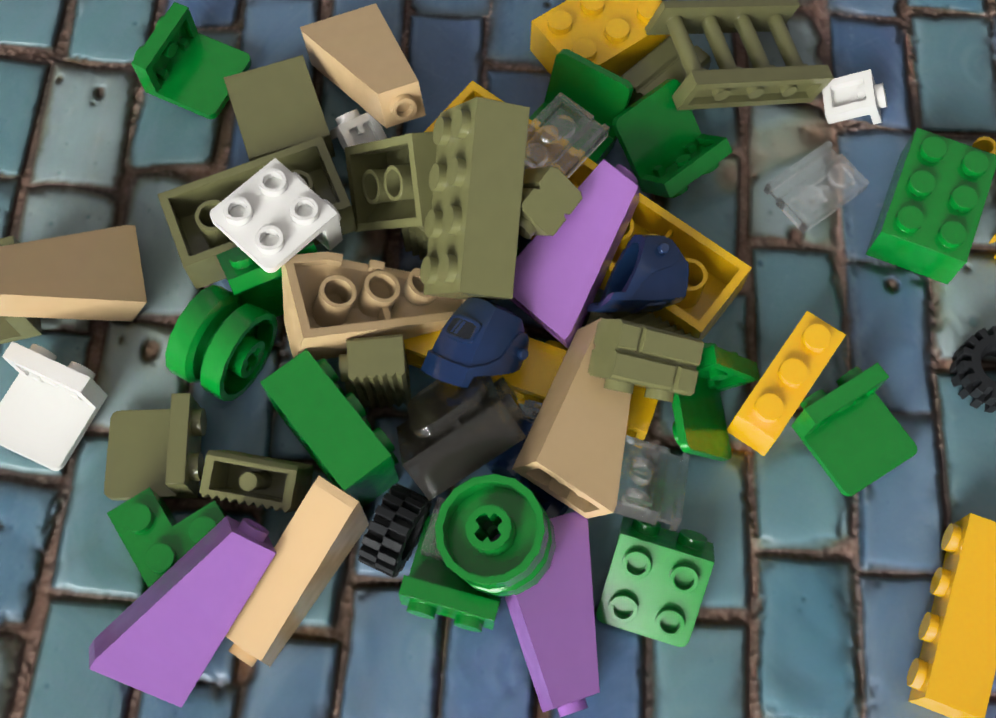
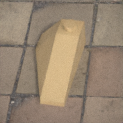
[281,251,466,360]

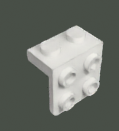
[210,158,343,273]
[0,341,108,471]

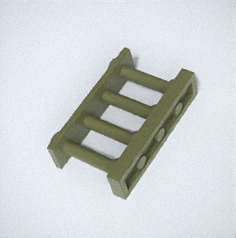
[645,0,834,110]

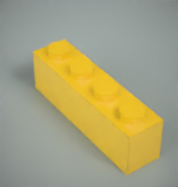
[907,513,996,718]

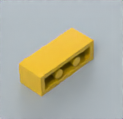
[727,311,846,456]

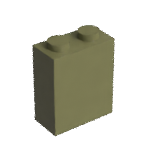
[224,55,336,161]

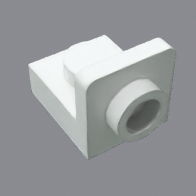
[822,69,887,125]
[329,108,387,152]

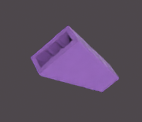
[509,159,639,348]
[492,511,600,717]
[89,516,276,708]

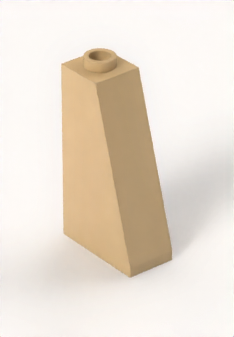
[300,3,426,128]
[0,225,147,322]
[512,318,631,519]
[225,476,369,667]

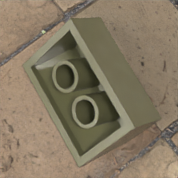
[345,132,437,232]

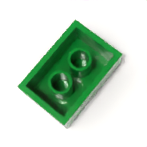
[865,127,996,284]
[260,349,399,509]

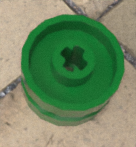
[165,285,277,401]
[435,474,556,597]

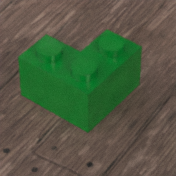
[107,487,229,588]

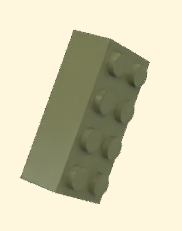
[420,97,530,300]
[157,136,357,289]

